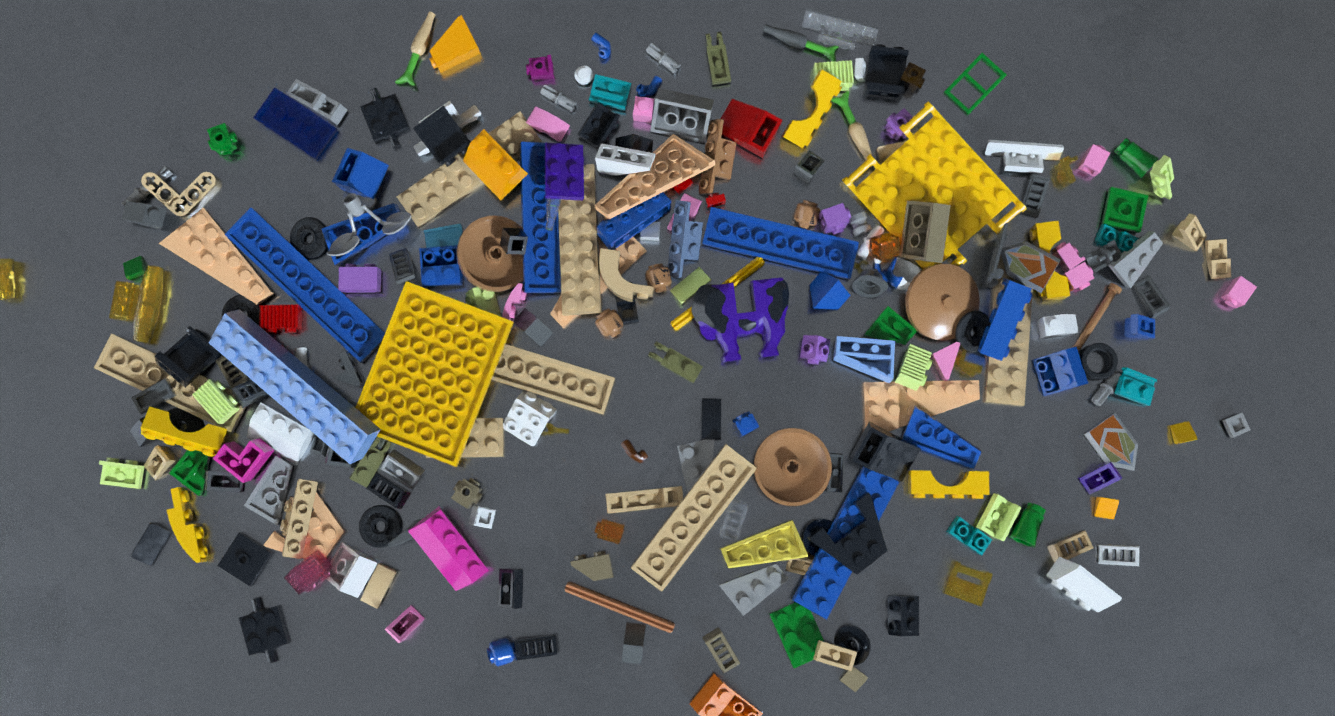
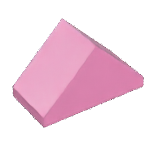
[930,342,960,381]
[385,605,425,643]

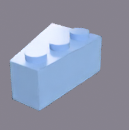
[833,336,895,384]

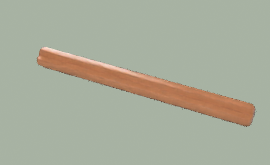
[565,582,675,633]

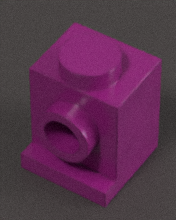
[526,55,555,81]

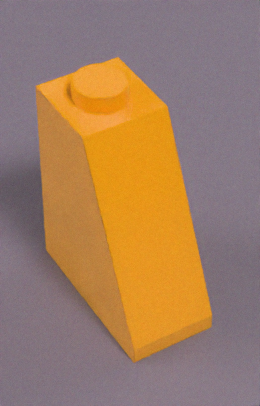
[429,15,481,73]

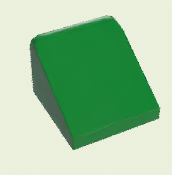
[123,256,148,280]

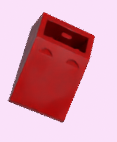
[720,99,783,158]

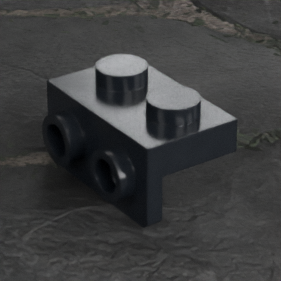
[577,103,620,147]
[888,595,919,637]

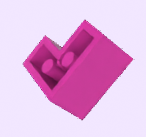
[213,438,274,483]

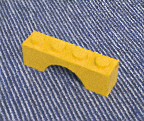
[782,70,842,148]
[1029,221,1070,301]
[141,406,227,457]
[908,470,989,499]

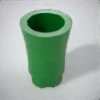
[1114,138,1159,178]
[1009,502,1046,548]

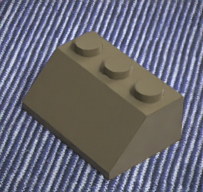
[899,200,951,263]

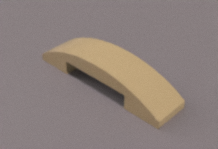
[605,486,683,514]

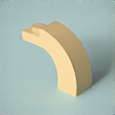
[599,248,654,302]

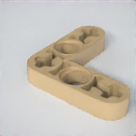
[141,172,217,216]

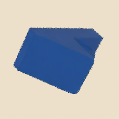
[1124,314,1155,338]

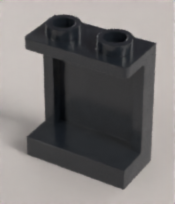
[864,44,909,99]
[413,105,471,167]
[154,326,219,388]

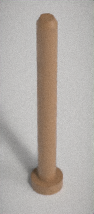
[1073,283,1122,353]

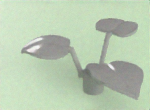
[326,193,412,256]

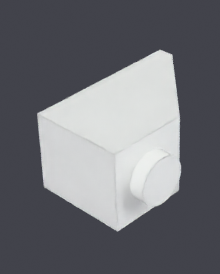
[1037,314,1079,339]

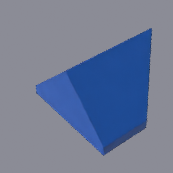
[809,273,851,310]

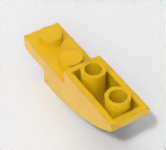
[167,487,208,563]

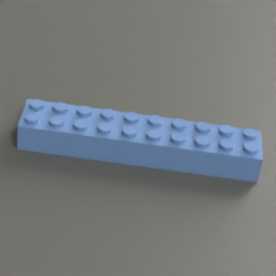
[209,309,381,464]

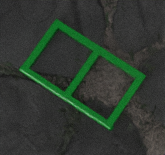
[944,53,1007,115]

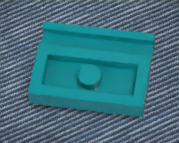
[589,74,632,111]
[1115,367,1157,406]

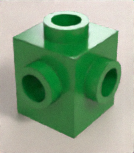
[207,123,238,155]

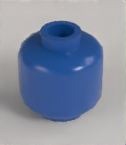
[486,637,515,667]

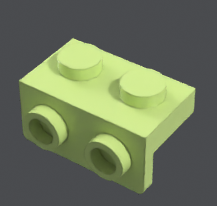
[1150,155,1174,200]
[465,287,501,317]
[99,457,145,489]
[976,493,1021,541]

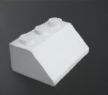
[247,402,315,465]
[1046,557,1122,612]

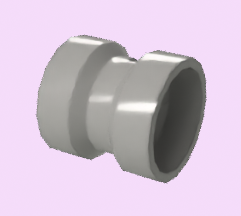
[849,212,872,237]

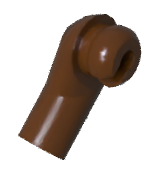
[621,439,648,463]

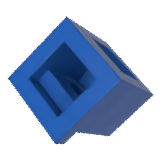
[732,411,759,437]

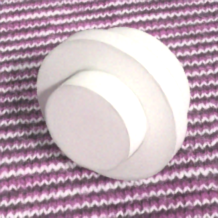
[575,66,593,85]

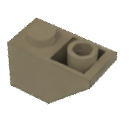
[570,551,614,581]

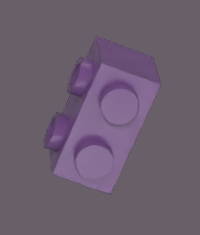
[818,203,851,235]
[338,264,381,293]

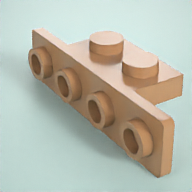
[699,119,736,195]

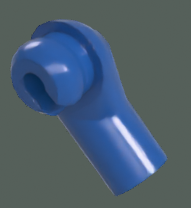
[591,32,611,59]
[636,76,663,97]

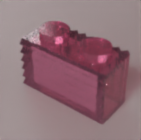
[284,549,333,595]

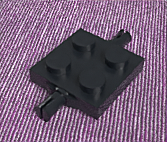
[360,88,410,149]
[239,597,289,664]

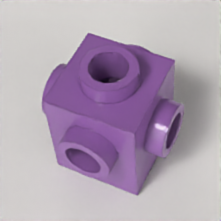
[885,108,913,141]
[800,335,830,365]

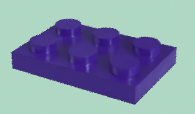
[545,143,584,201]

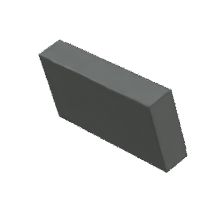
[131,378,176,414]

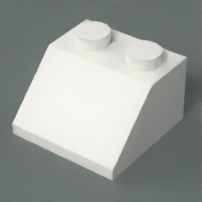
[323,542,377,598]

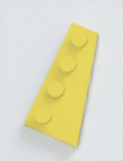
[721,520,808,568]

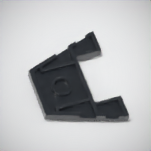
[808,492,887,575]

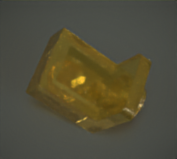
[1055,156,1078,188]
[954,349,983,377]

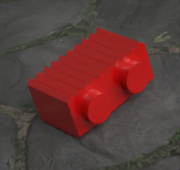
[259,304,303,334]

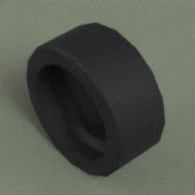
[1079,343,1118,380]

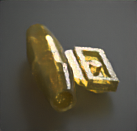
[109,265,164,343]

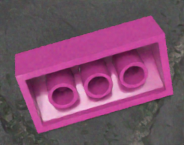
[408,506,489,591]

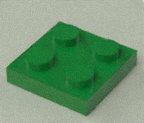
[1102,187,1149,233]

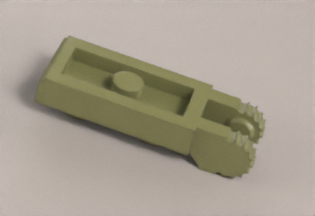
[705,32,731,85]
[648,341,703,384]
[349,437,392,488]

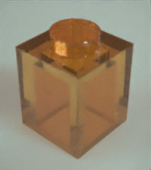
[869,232,900,261]
[594,519,625,544]

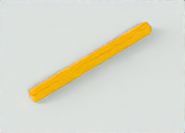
[670,257,765,331]

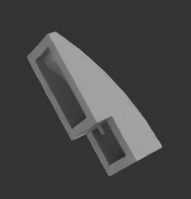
[286,79,347,126]

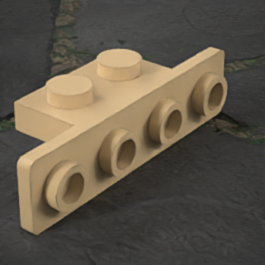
[280,479,318,559]

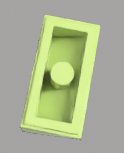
[670,267,711,305]

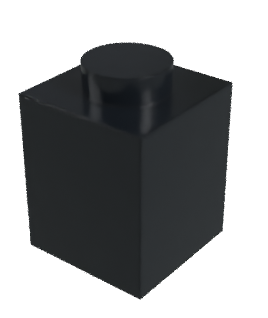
[500,228,528,255]

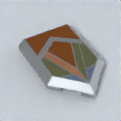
[1001,241,1061,293]
[1083,413,1138,471]

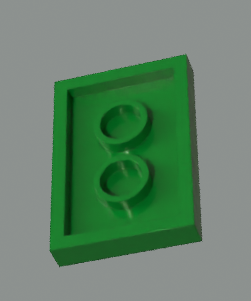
[769,602,825,668]

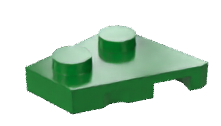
[864,306,917,346]
[169,450,210,496]

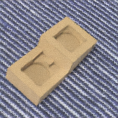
[1205,239,1231,279]
[361,562,397,609]

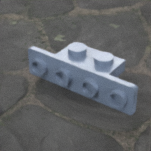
[667,200,703,278]

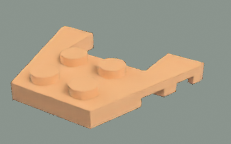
[264,491,346,564]

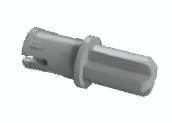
[646,43,681,74]
[540,84,577,112]
[1091,371,1122,406]

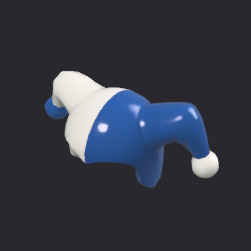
[874,256,921,290]

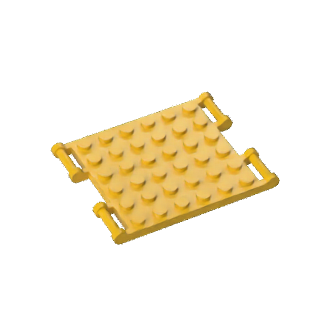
[842,101,1027,269]

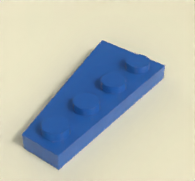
[902,405,981,469]

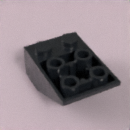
[851,422,921,482]

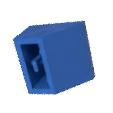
[332,148,389,200]
[419,245,464,290]
[1032,347,1088,396]

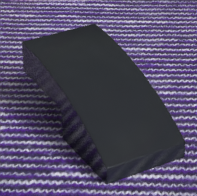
[615,282,639,325]
[702,398,721,440]

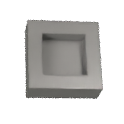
[1222,412,1251,438]

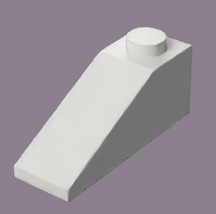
[595,143,655,176]

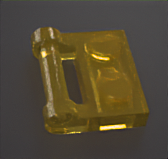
[943,560,992,607]

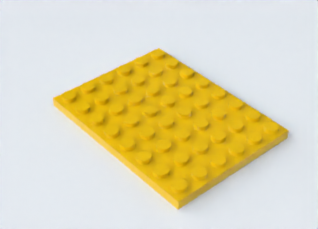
[355,281,514,467]

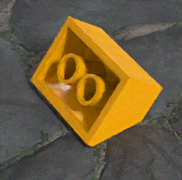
[463,129,528,200]

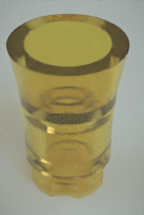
[0,259,16,300]

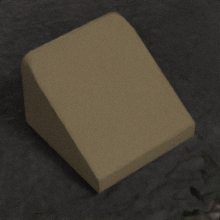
[840,666,868,692]

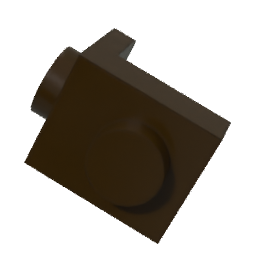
[901,62,926,93]

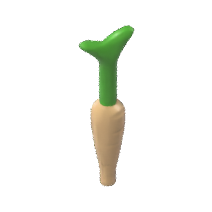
[395,12,436,86]
[831,91,872,160]

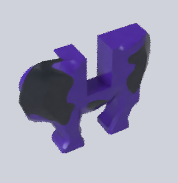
[691,277,789,362]

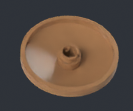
[457,216,523,292]
[905,264,980,341]
[754,428,832,506]

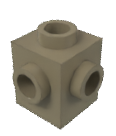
[451,477,483,509]

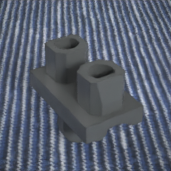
[1085,240,1122,273]

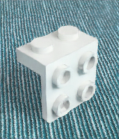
[503,390,557,446]

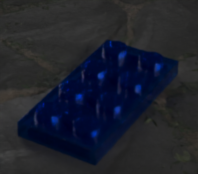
[253,87,338,160]

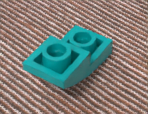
[1094,224,1139,253]
[946,516,992,556]

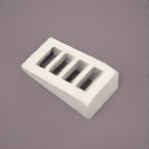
[1098,544,1139,566]

